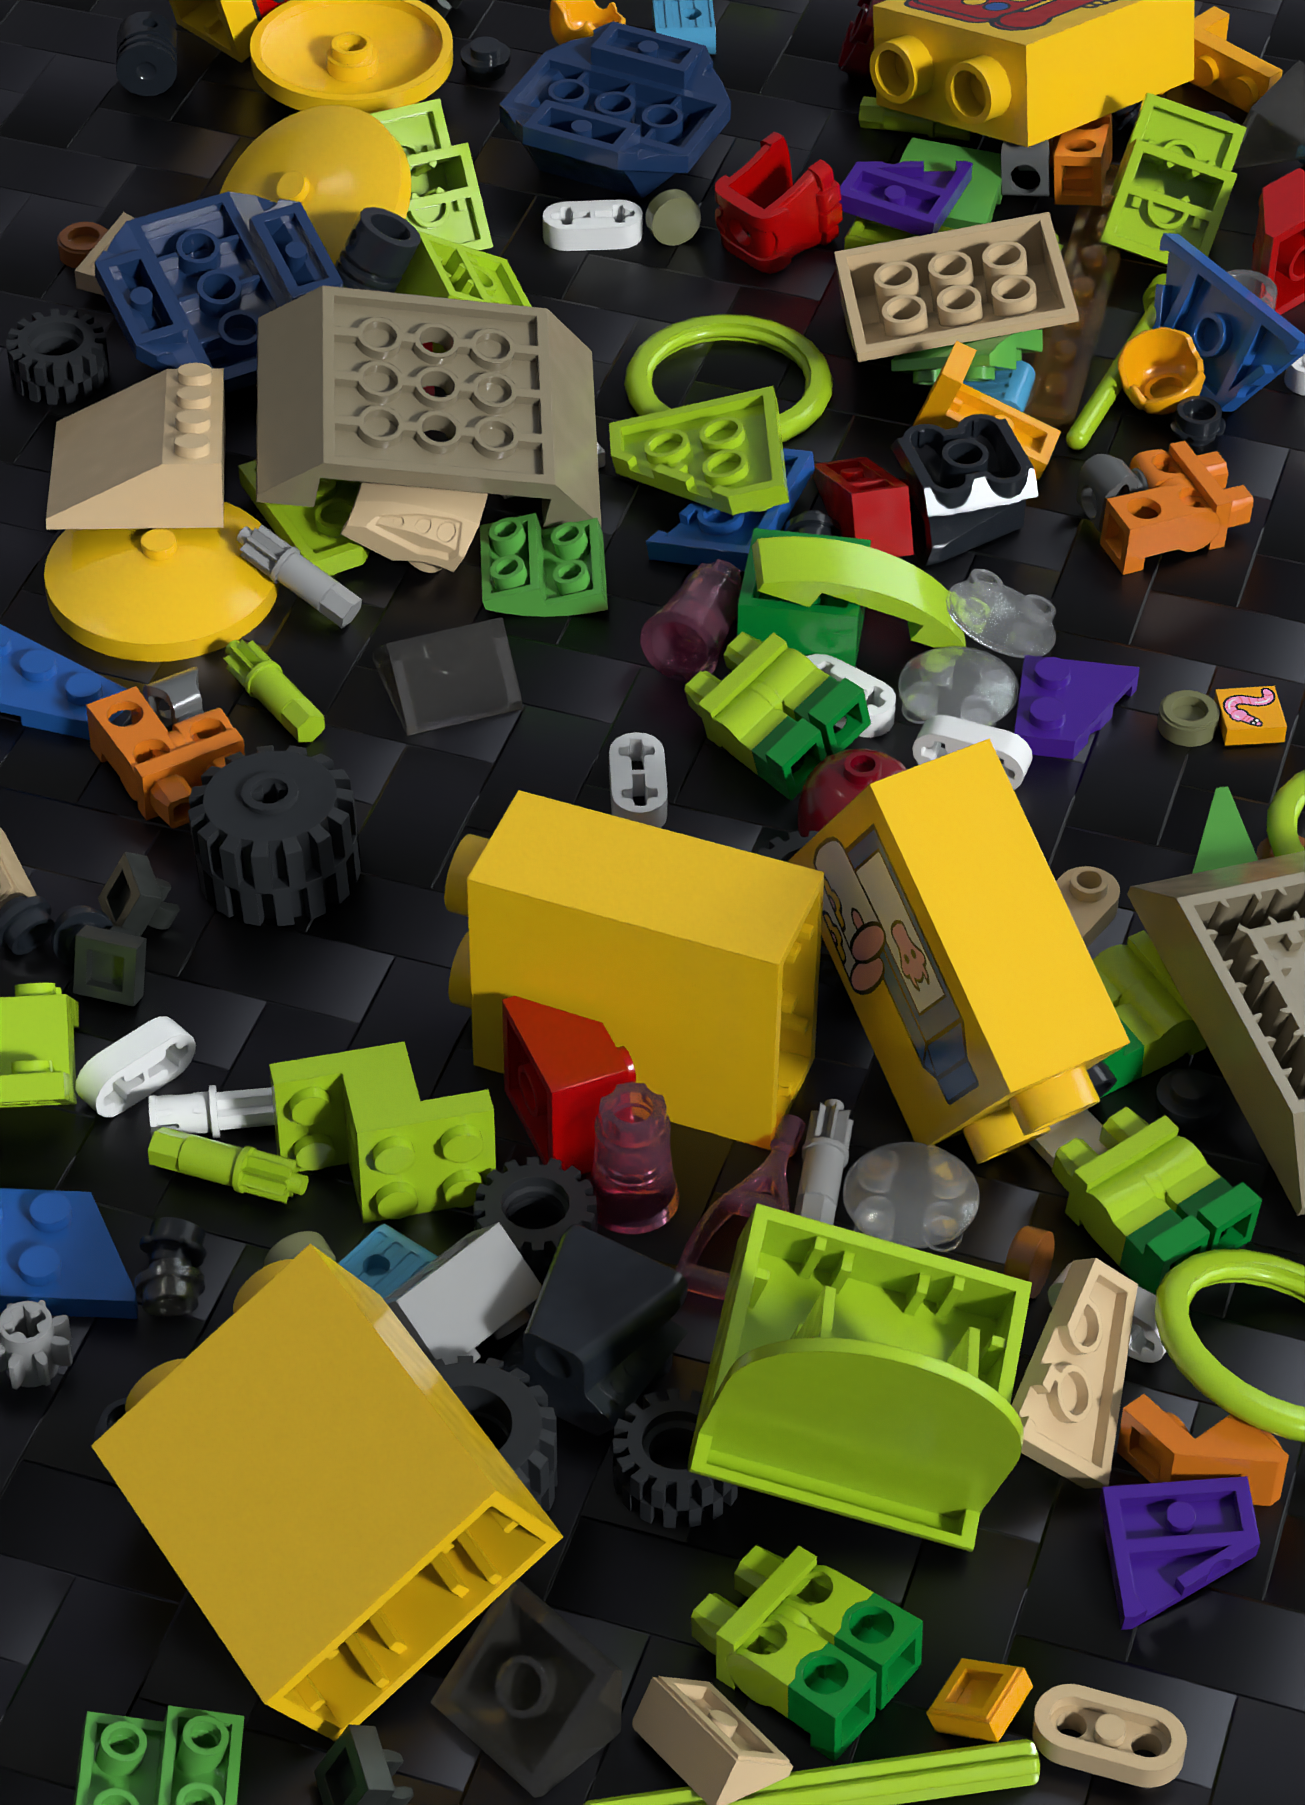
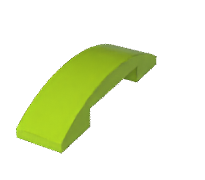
[752,536,967,656]

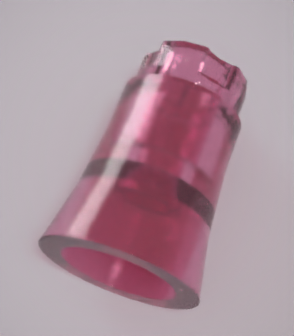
[640,559,743,682]
[589,1082,680,1234]

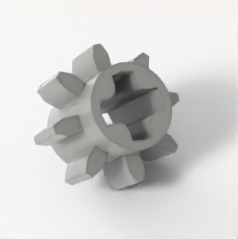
[0,1300,73,1389]

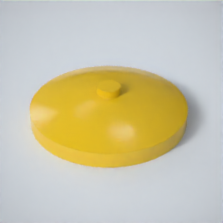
[250,0,453,114]
[220,105,411,265]
[44,501,280,662]

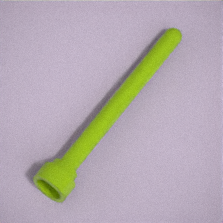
[1066,274,1166,450]

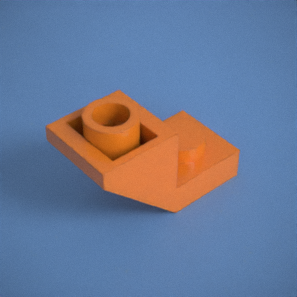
[1117,1394,1289,1506]

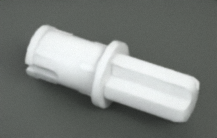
[149,1085,275,1138]

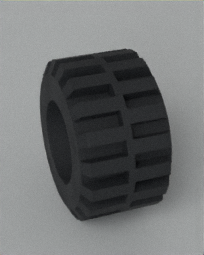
[431,1356,557,1511]

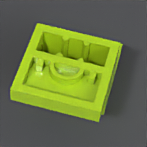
[1098,93,1247,266]
[370,98,493,251]
[343,231,532,353]
[0,983,79,1108]
[269,1041,496,1224]

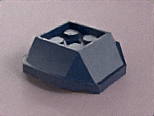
[499,21,731,199]
[95,191,343,394]

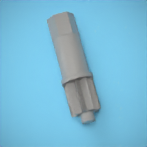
[236,525,362,628]
[794,1099,853,1225]

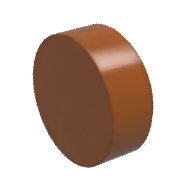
[57,222,108,268]
[1004,1225,1055,1299]

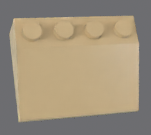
[834,212,1079,362]
[46,363,226,530]

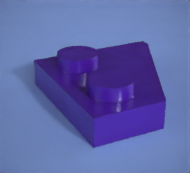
[839,161,973,236]
[1014,655,1139,759]
[1099,1476,1260,1630]

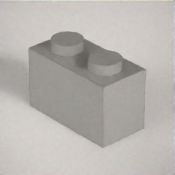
[383,1222,542,1365]

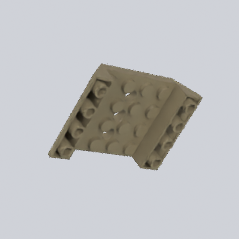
[256,285,601,528]

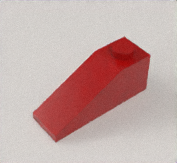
[812,457,914,557]

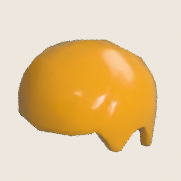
[549,0,626,45]
[1118,327,1206,416]

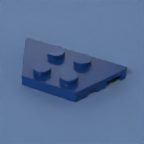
[1152,233,1305,412]
[0,1188,138,1319]

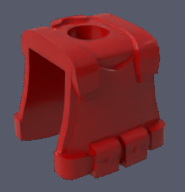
[715,132,843,274]

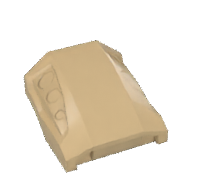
[341,482,488,573]

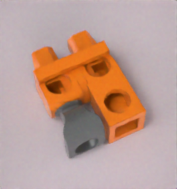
[1001,113,1112,206]
[1076,441,1254,575]
[86,667,245,829]

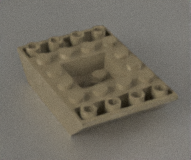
[1127,851,1305,1216]

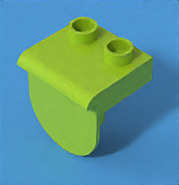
[688,1203,1032,1552]

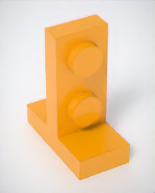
[1158,6,1283,121]
[912,340,1061,480]

